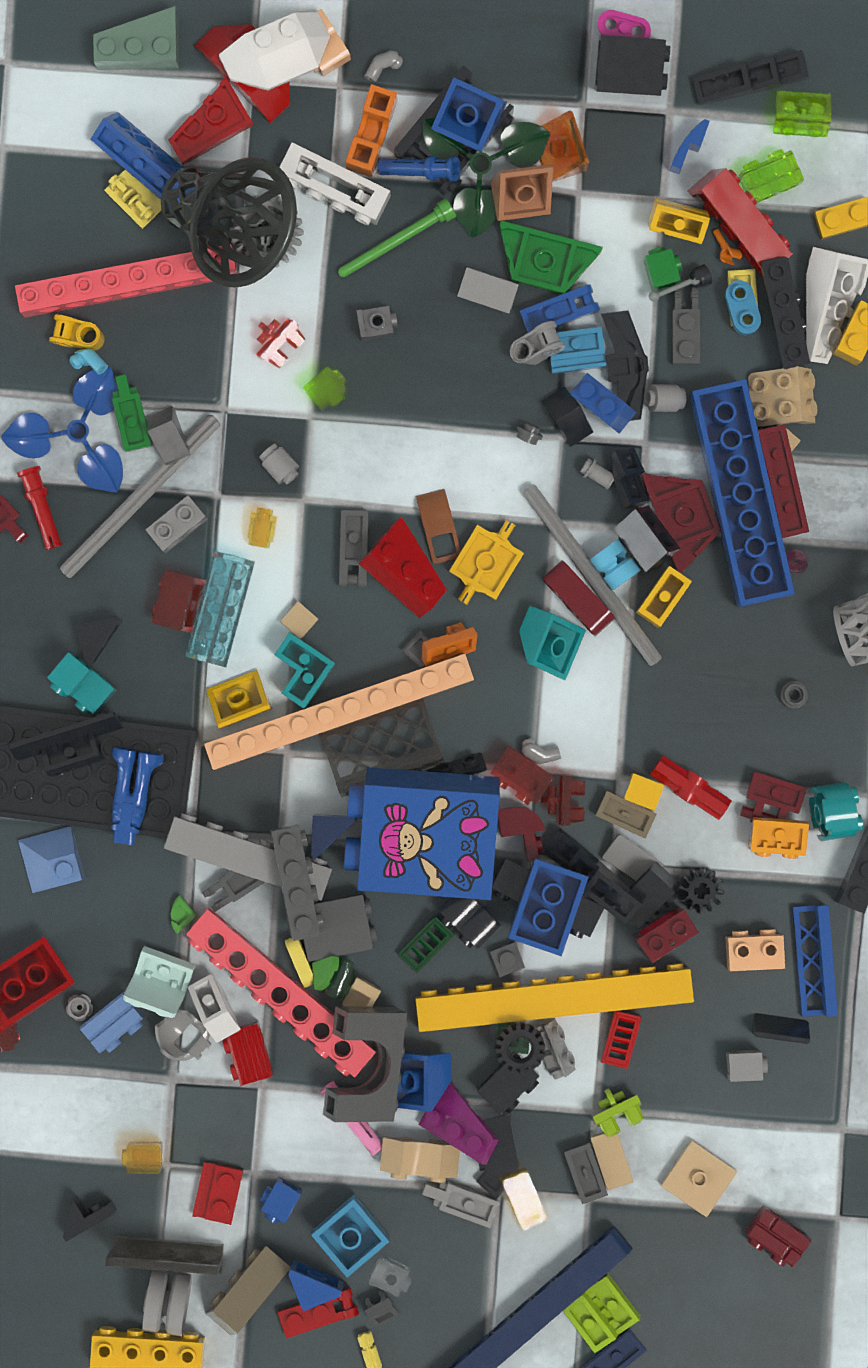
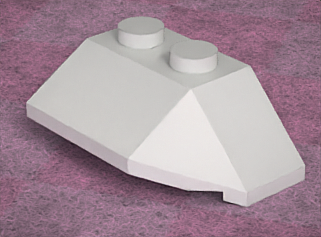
[219,12,330,91]

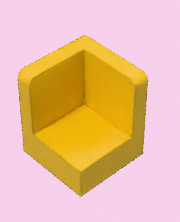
[624,773,664,811]

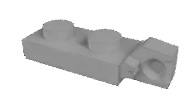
[422,1182,500,1228]

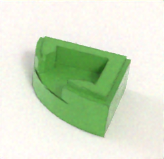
[171,895,198,934]
[312,956,339,991]

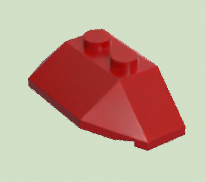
[194,24,290,124]

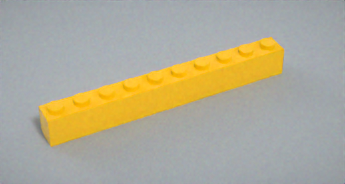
[416,963,694,1032]

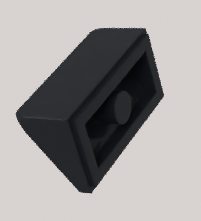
[752,1013,810,1044]

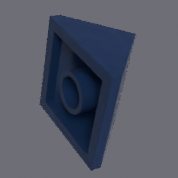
[311,814,357,859]

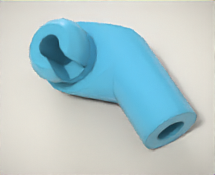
[69,348,108,375]

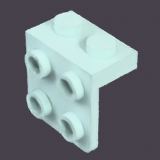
[123,946,196,1018]

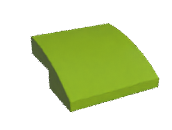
[563,1273,641,1353]

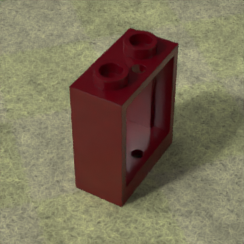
[632,906,699,963]

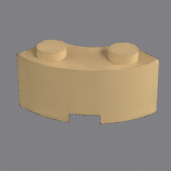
[380,1137,460,1183]

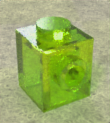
[303,366,346,412]

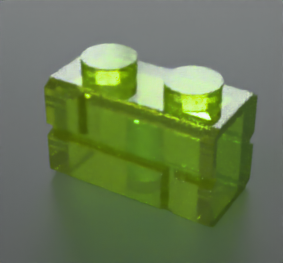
[739,149,804,203]

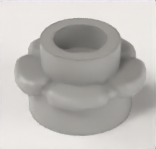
[66,994,93,1021]

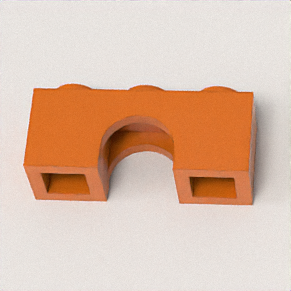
[345,84,398,178]

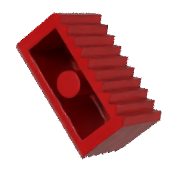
[222,1021,274,1086]

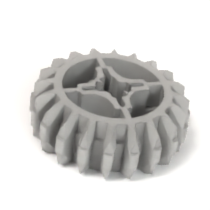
[230,195,304,268]

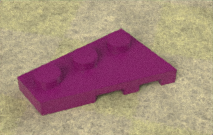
[418,1080,499,1165]

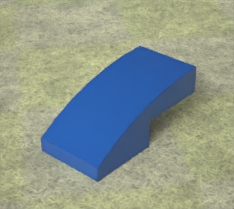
[669,119,710,174]

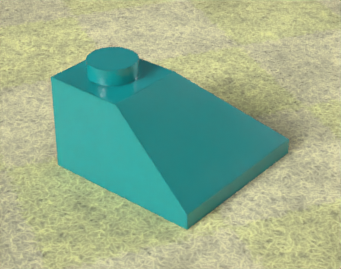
[519,606,586,680]

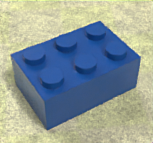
[508,858,588,957]

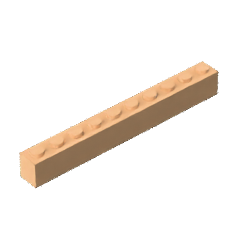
[204,654,474,770]

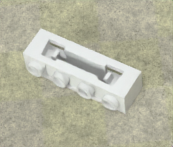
[280,143,391,225]

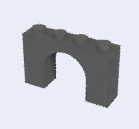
[323,1006,408,1122]

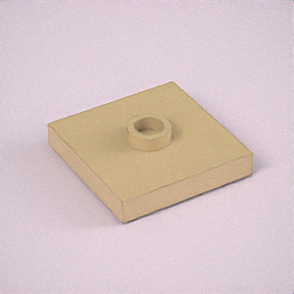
[661,1139,737,1217]

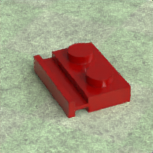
[192,1161,244,1225]

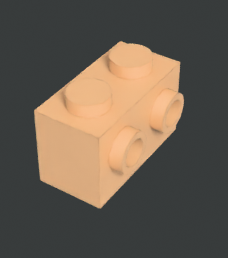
[725,929,785,971]

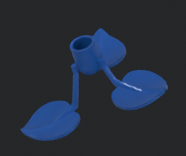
[1,367,123,493]

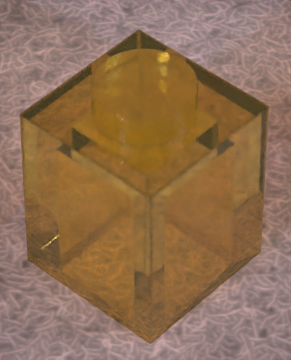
[122,1142,163,1174]

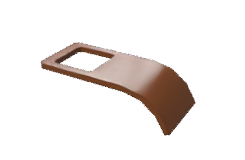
[416,489,461,564]

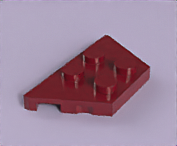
[641,474,721,573]

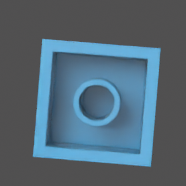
[311,1194,390,1278]

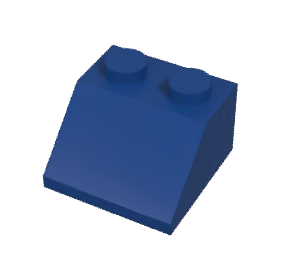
[431,77,507,152]

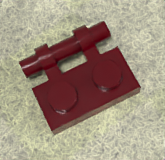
[740,771,807,822]

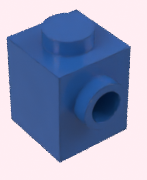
[260,1177,302,1224]

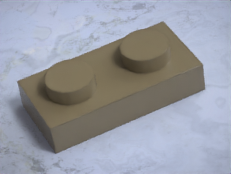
[595,791,657,839]

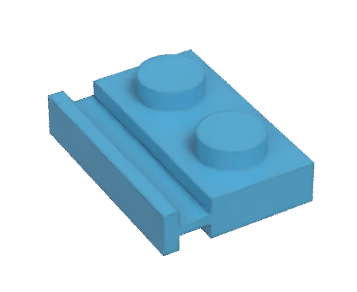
[550,327,607,374]

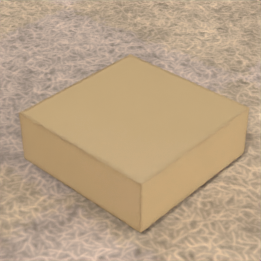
[280,602,319,640]

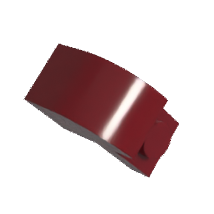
[498,807,545,861]

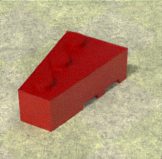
[359,516,447,618]

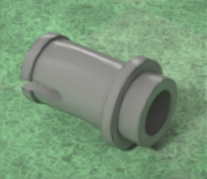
[580,458,614,490]

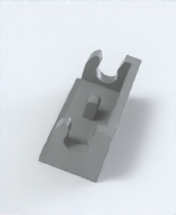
[457,267,519,313]

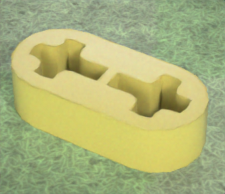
[285,938,314,988]

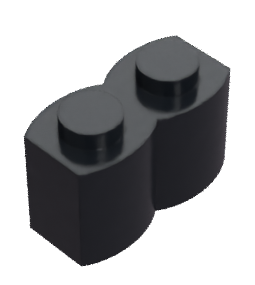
[438,897,501,949]

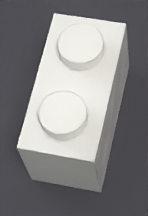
[188,973,241,1043]

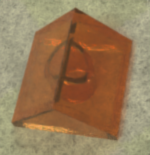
[540,111,589,182]

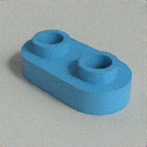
[725,280,761,335]

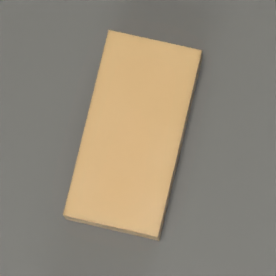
[590,1132,633,1191]

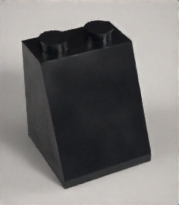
[595,34,671,96]

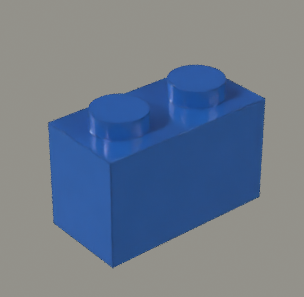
[570,373,637,434]

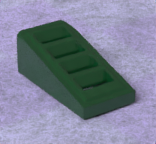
[397,915,455,973]

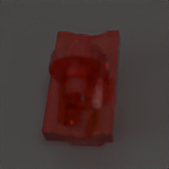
[255,318,305,368]
[540,776,585,826]

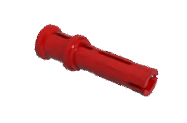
[17,466,63,550]

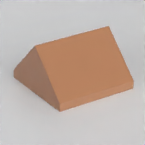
[490,164,553,221]

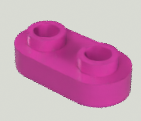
[597,10,651,38]

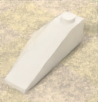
[806,247,868,364]

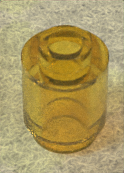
[246,507,278,548]

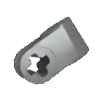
[510,321,565,365]

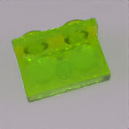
[773,91,831,137]

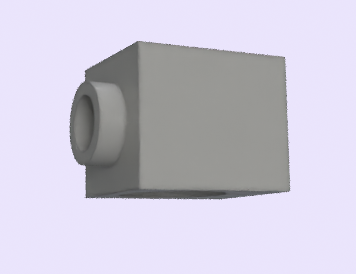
[726,1050,768,1082]

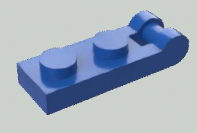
[519,284,600,333]

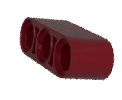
[542,560,615,637]

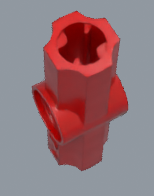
[650,755,732,820]

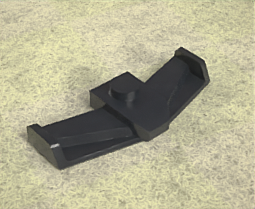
[601,310,649,421]

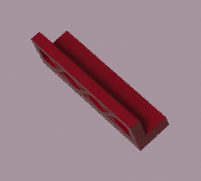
[758,424,809,538]

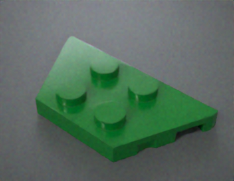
[500,221,603,294]

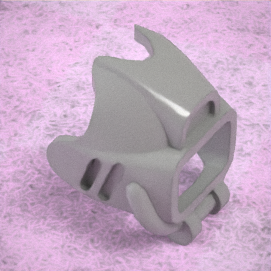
[155,1010,212,1061]

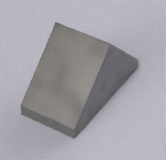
[147,406,191,465]

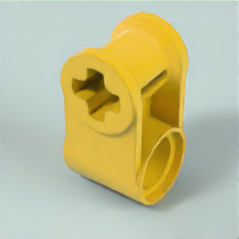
[49,314,105,351]

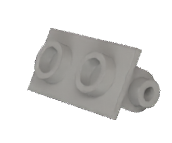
[535,1019,576,1079]

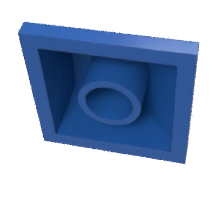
[397,1051,451,1112]

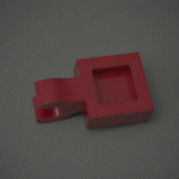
[0,495,29,543]

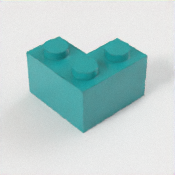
[274,632,336,709]
[47,652,117,715]

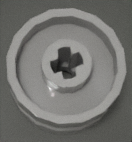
[142,1269,192,1337]

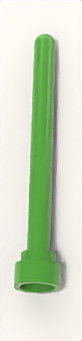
[338,198,457,277]

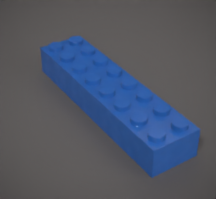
[689,379,795,608]

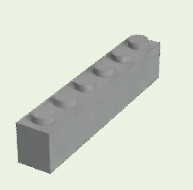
[164,813,332,901]

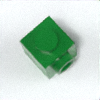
[643,247,682,291]

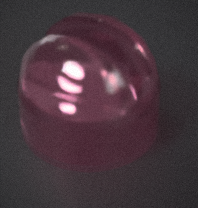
[787,549,808,573]

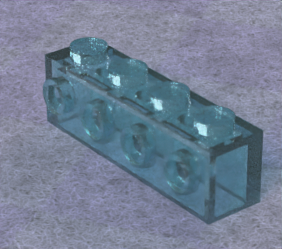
[185,551,255,668]

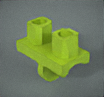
[593,1088,644,1138]

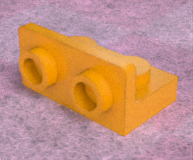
[748,817,809,859]

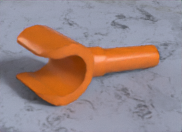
[713,229,742,266]

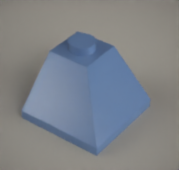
[18,826,86,893]

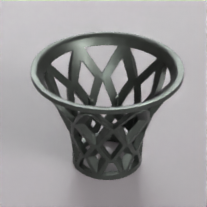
[161,157,297,288]

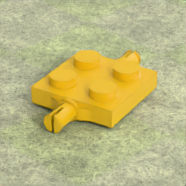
[449,520,524,605]

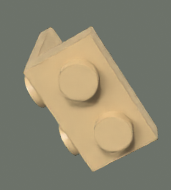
[748,366,817,428]

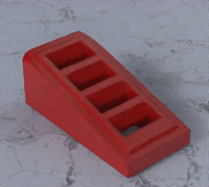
[601,1010,642,1069]

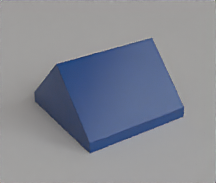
[288,1259,344,1311]

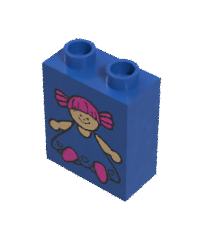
[344,767,500,900]

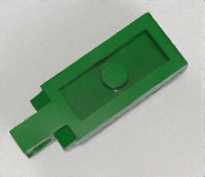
[112,374,152,453]

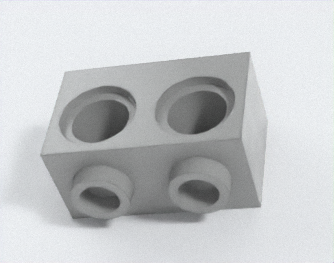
[146,496,208,553]

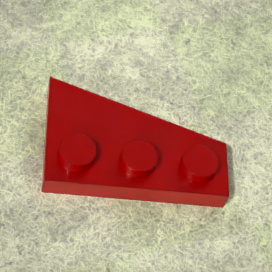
[168,77,254,166]

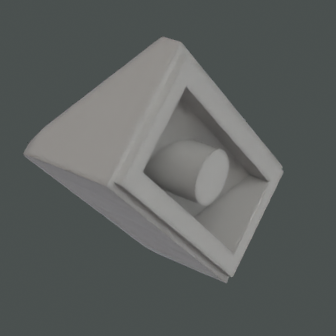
[602,834,664,881]

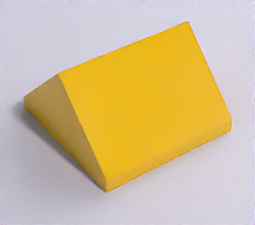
[206,669,273,729]

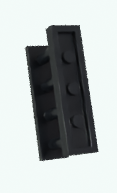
[394,65,514,196]

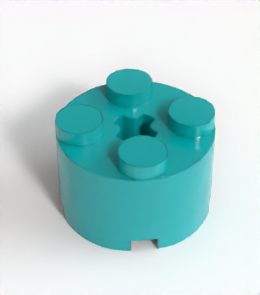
[809,782,863,841]

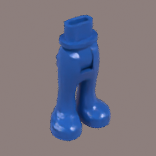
[111,746,164,845]

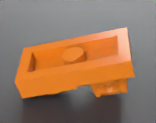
[422,622,477,667]

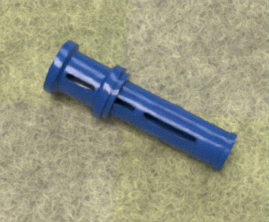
[378,156,461,181]

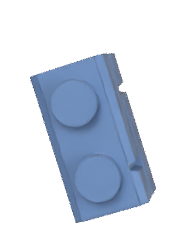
[79,991,145,1053]

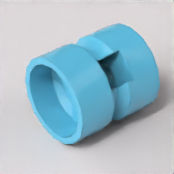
[590,539,641,591]

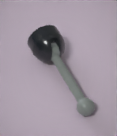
[649,264,712,302]

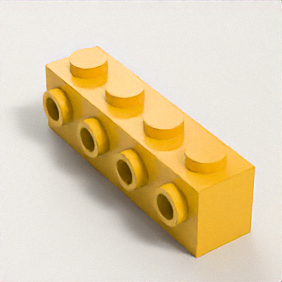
[90,1326,205,1368]

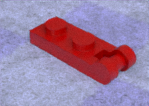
[277,1287,359,1339]

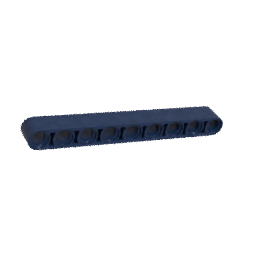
[448,1226,633,1368]

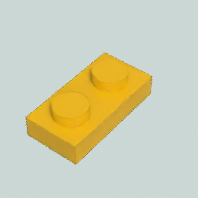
[814,197,868,240]

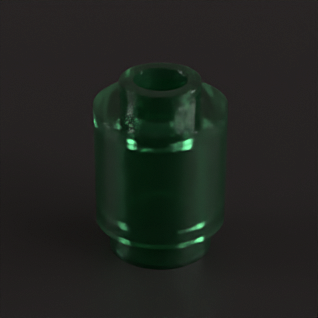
[323,957,357,1000]

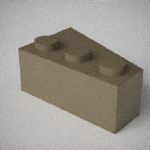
[206,1246,291,1335]

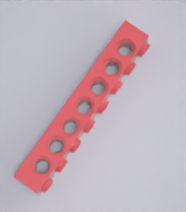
[15,244,238,318]
[186,908,376,1078]

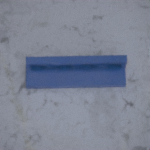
[90,112,195,208]
[792,904,838,1017]

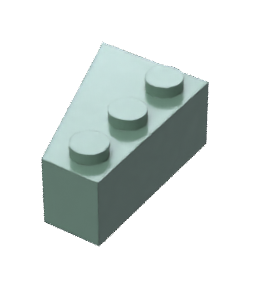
[93,6,179,70]

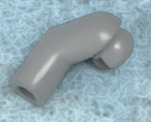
[364,50,403,83]
[521,738,561,764]

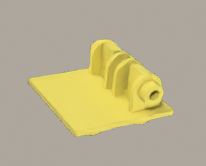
[104,170,162,229]

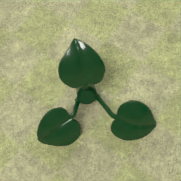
[423,117,550,237]

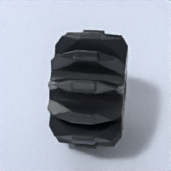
[677,867,724,914]

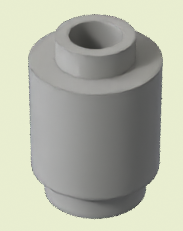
[644,384,687,412]
[259,443,299,485]

